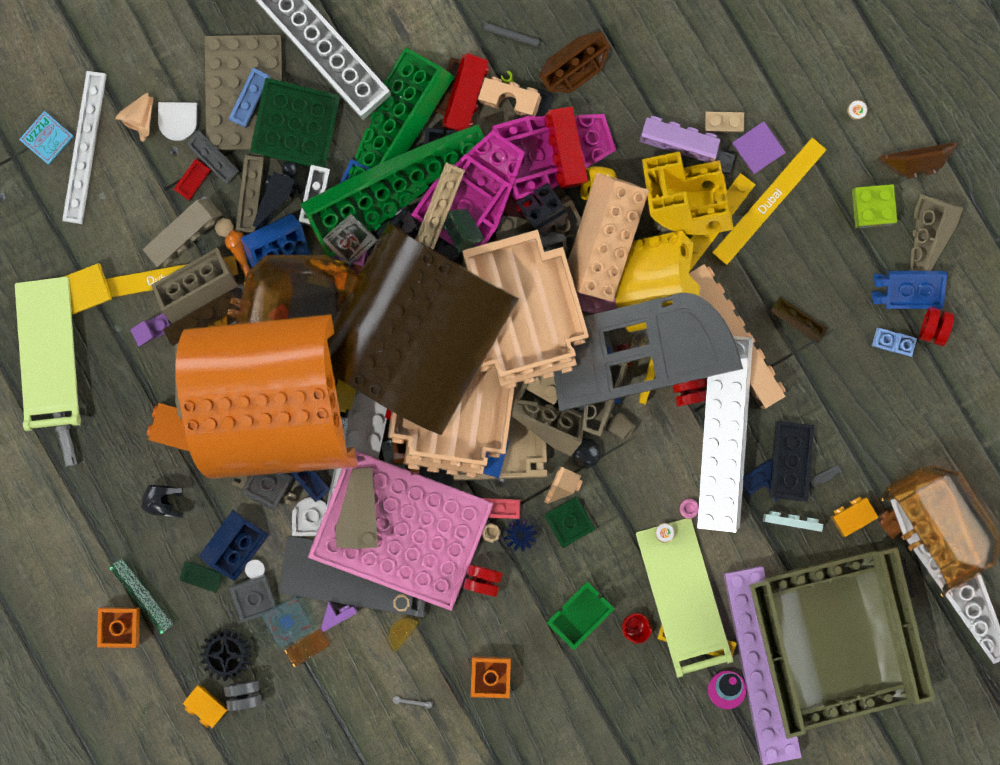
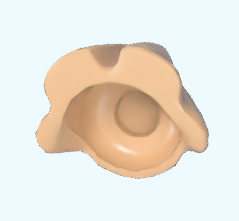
[115,93,153,142]

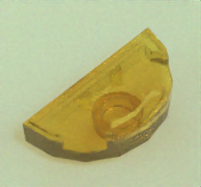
[388,618,419,653]

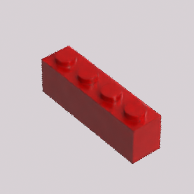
[441,53,489,131]
[544,106,588,189]

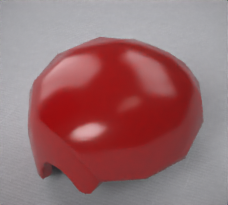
[621,613,652,644]

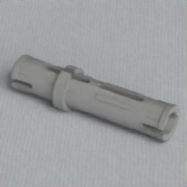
[53,412,78,467]

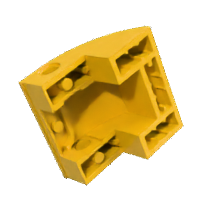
[642,151,734,235]
[615,230,701,332]

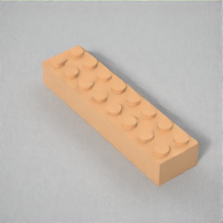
[689,264,786,409]

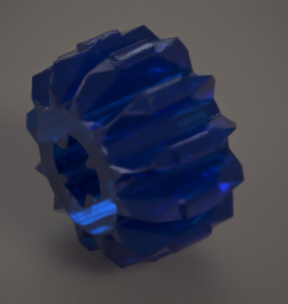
[504,519,537,552]

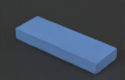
[228,68,271,128]

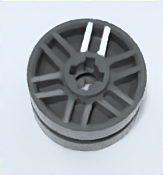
[224,680,262,711]

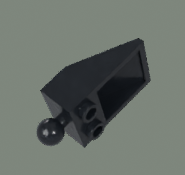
[252,162,298,230]

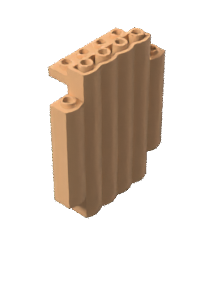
[462,230,589,390]
[388,365,514,478]

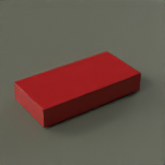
[173,159,211,201]

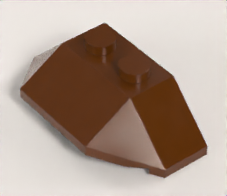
[539,31,611,93]
[878,142,957,179]

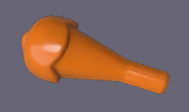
[225,230,253,278]

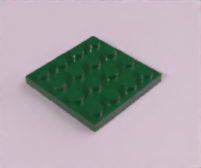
[249,78,340,168]

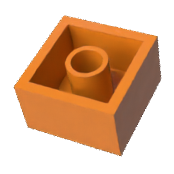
[97,607,140,648]
[471,656,511,698]

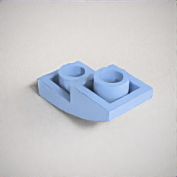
[872,328,917,357]

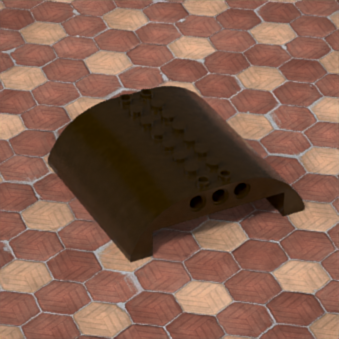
[327,222,519,435]

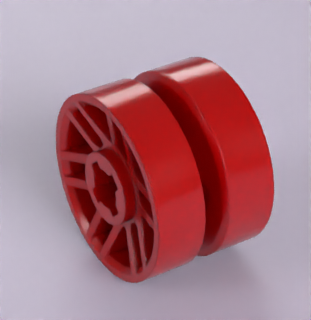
[919,306,954,347]
[672,378,707,407]
[463,564,503,597]

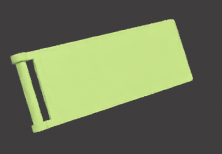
[15,277,81,431]
[636,518,733,678]

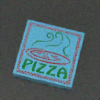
[19,111,74,165]

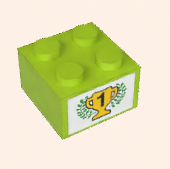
[852,184,897,228]

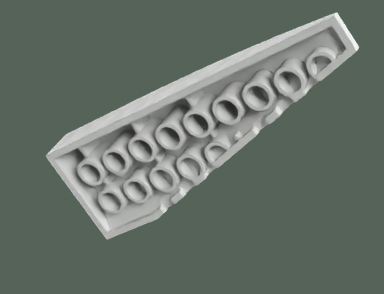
[890,476,1000,664]

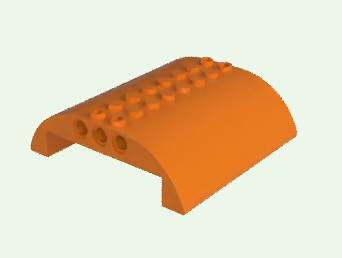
[176,314,358,479]

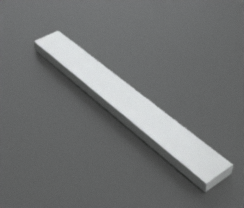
[62,71,107,224]

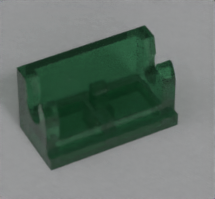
[444,209,484,253]
[179,561,223,593]

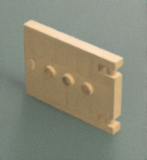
[454,417,547,481]

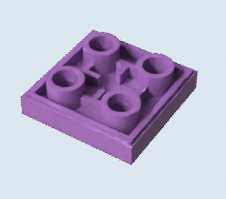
[732,121,786,175]

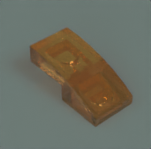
[285,629,330,667]

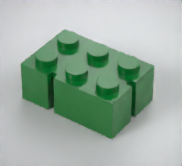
[546,580,615,650]

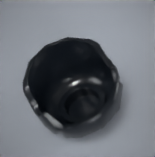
[571,438,601,469]

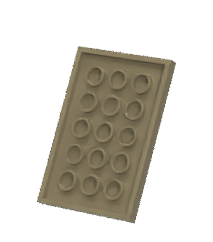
[205,35,282,151]

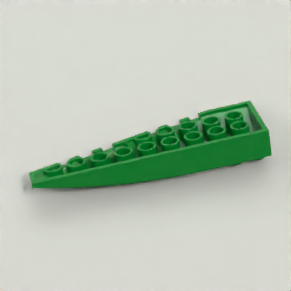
[348,47,455,179]
[300,125,484,259]

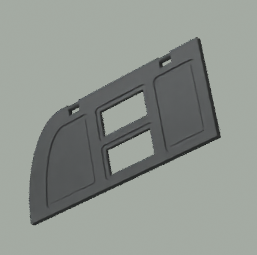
[554,293,743,411]

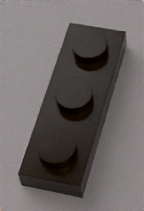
[770,297,827,343]

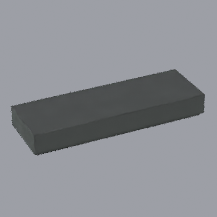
[187,130,239,185]

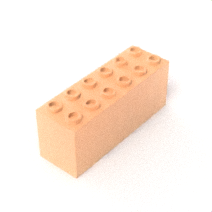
[568,172,649,302]

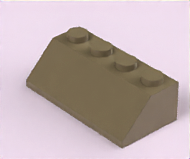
[151,248,238,323]

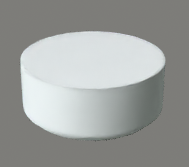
[245,560,265,579]

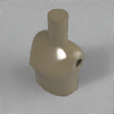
[607,412,636,441]

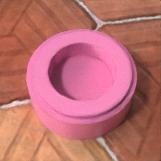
[680,499,699,519]

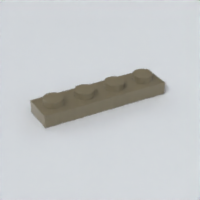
[236,155,265,233]

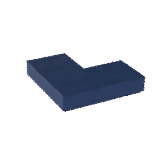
[743,459,779,502]

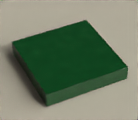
[544,496,596,549]

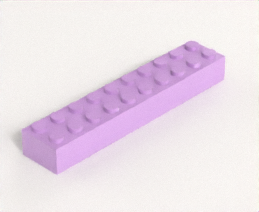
[723,566,801,765]

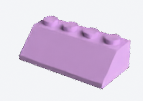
[639,116,720,163]

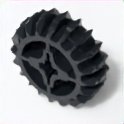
[199,629,252,681]

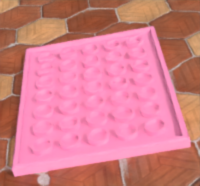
[308,450,494,611]

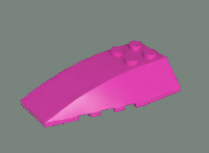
[492,114,616,200]
[411,131,525,252]

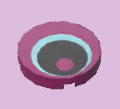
[708,670,746,709]

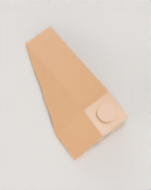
[544,467,583,503]

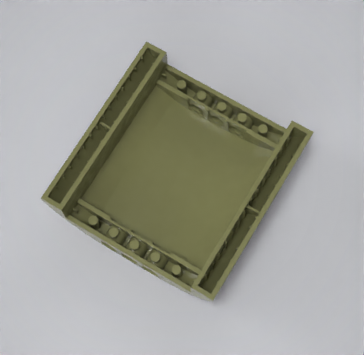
[749,547,935,739]

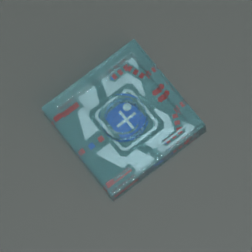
[261,596,314,648]

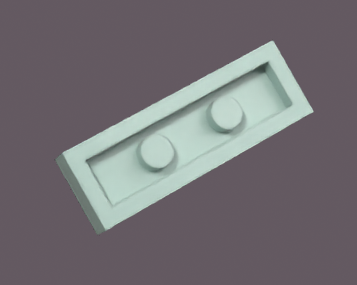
[763,511,823,532]

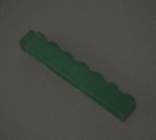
[109,558,173,634]

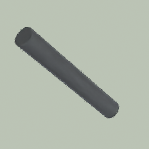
[484,23,540,47]

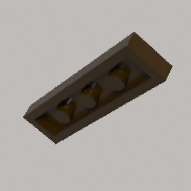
[163,291,239,347]

